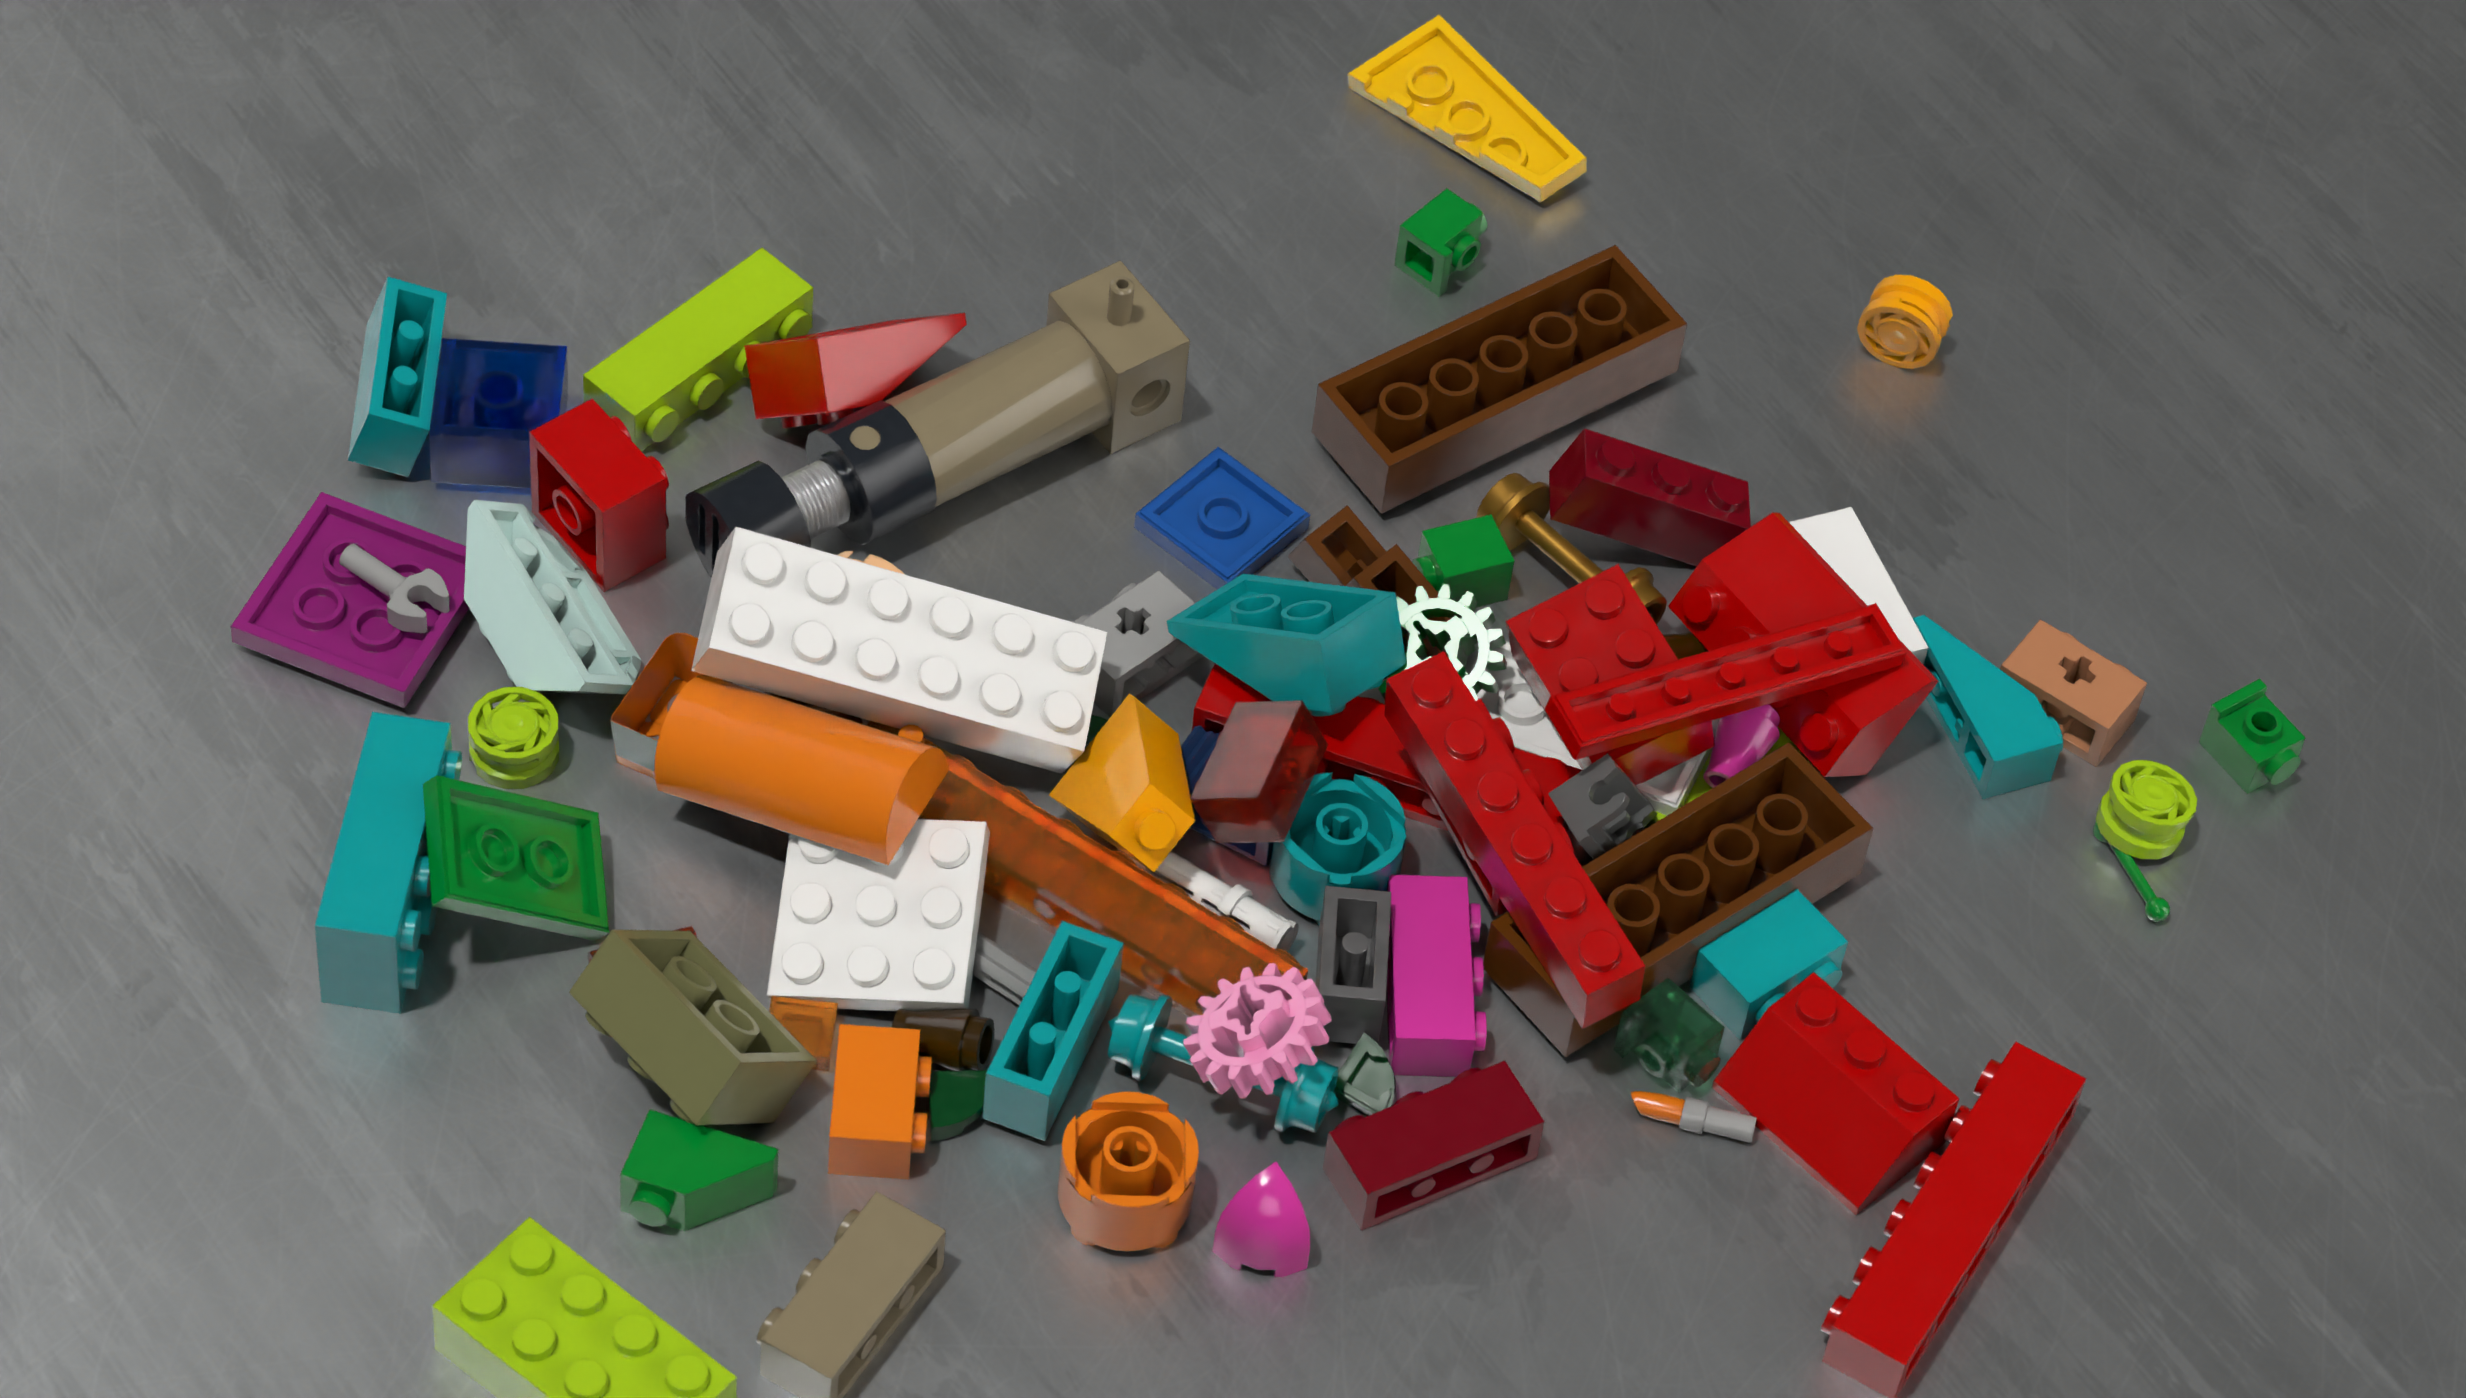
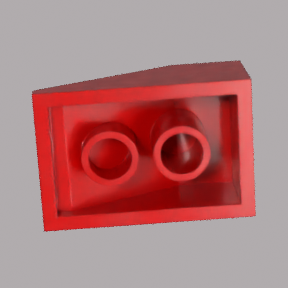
[745,312,967,428]

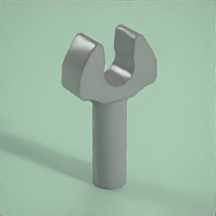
[339,543,450,633]

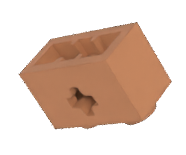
[2000,619,2147,767]

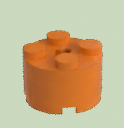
[1058,1092,1199,1251]

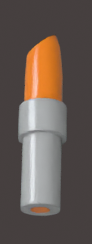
[1631,1091,1757,1143]

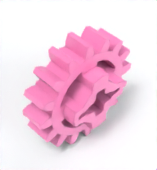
[1183,963,1332,1099]

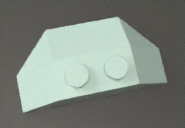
[464,500,642,694]

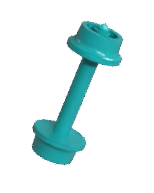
[1107,994,1339,1133]

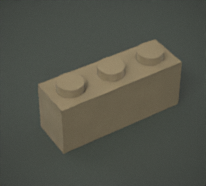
[757,1191,946,1398]

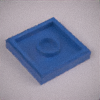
[1134,447,1310,589]

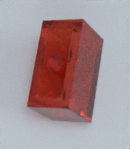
[1190,700,1328,843]

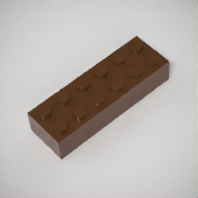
[1312,245,1687,514]
[1483,742,1874,1057]

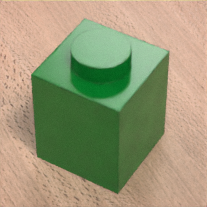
[1412,514,1515,608]

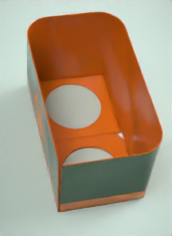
[610,633,733,779]

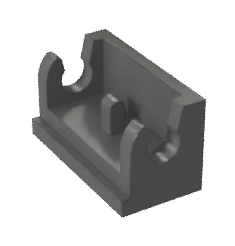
[1548,754,1657,859]

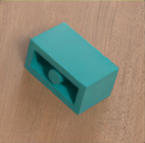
[1689,889,1848,1040]

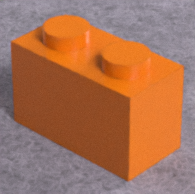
[828,1024,932,1180]

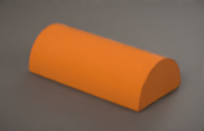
[654,675,949,865]

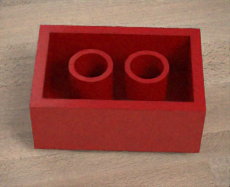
[1506,564,1715,785]

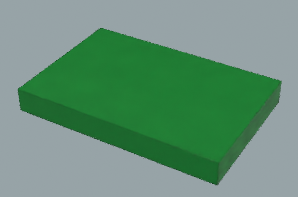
[423,775,609,941]

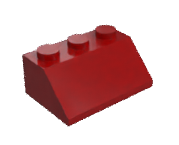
[1712,972,1960,1215]

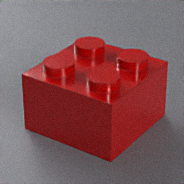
[529,398,669,592]

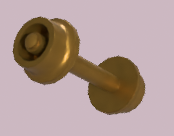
[1476,473,1667,625]

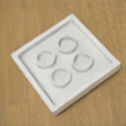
[767,819,990,1011]

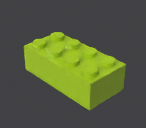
[432,1217,737,1398]

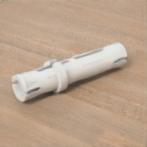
[1114,849,1299,960]

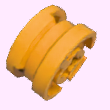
[1857,274,1953,369]

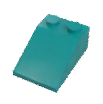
[1167,574,1406,716]

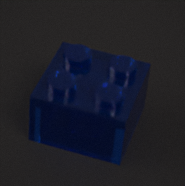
[429,338,568,488]

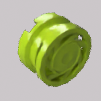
[468,687,559,789]
[2095,760,2197,859]

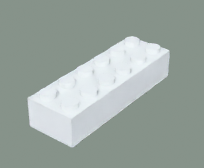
[691,527,1107,774]

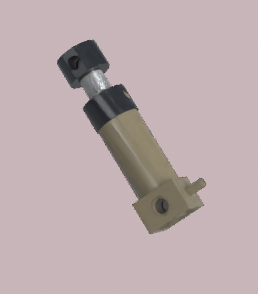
[685,260,1190,578]

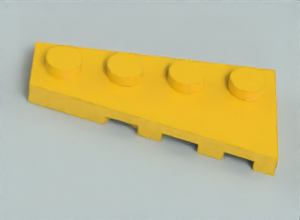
[1348,15,1586,202]

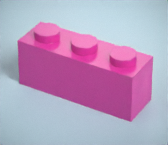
[1386,875,1487,1077]

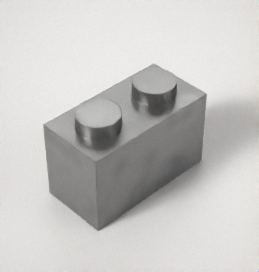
[1315,886,1391,1044]

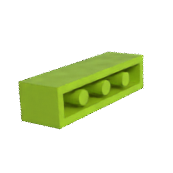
[583,248,813,451]

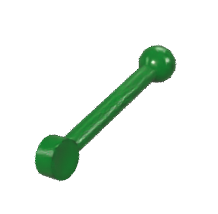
[2093,822,2170,922]

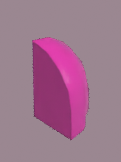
[1212,1162,1311,1277]

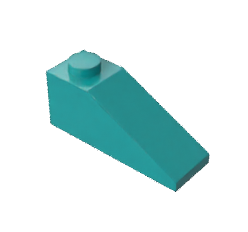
[1913,615,2063,800]

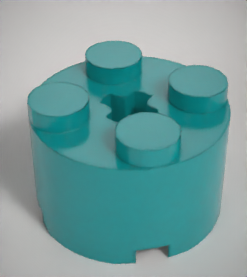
[1269,772,1406,925]

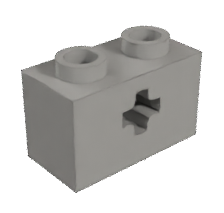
[1074,570,1204,717]

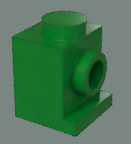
[1394,188,1488,297]
[2199,678,2306,794]

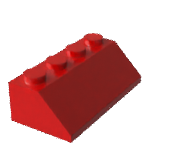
[1668,512,1939,777]

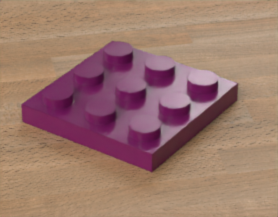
[230,492,469,708]

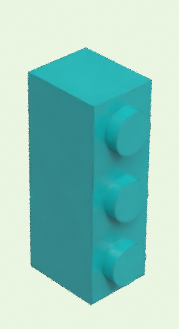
[348,277,447,477]
[982,921,1124,1141]

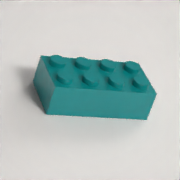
[315,712,462,1014]

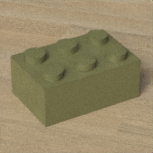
[569,930,817,1126]

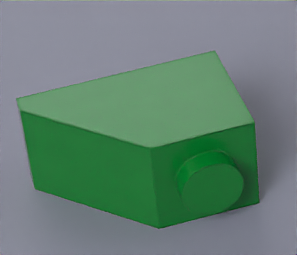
[620,1109,778,1231]

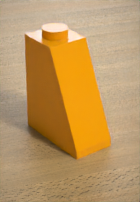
[1049,694,1195,872]

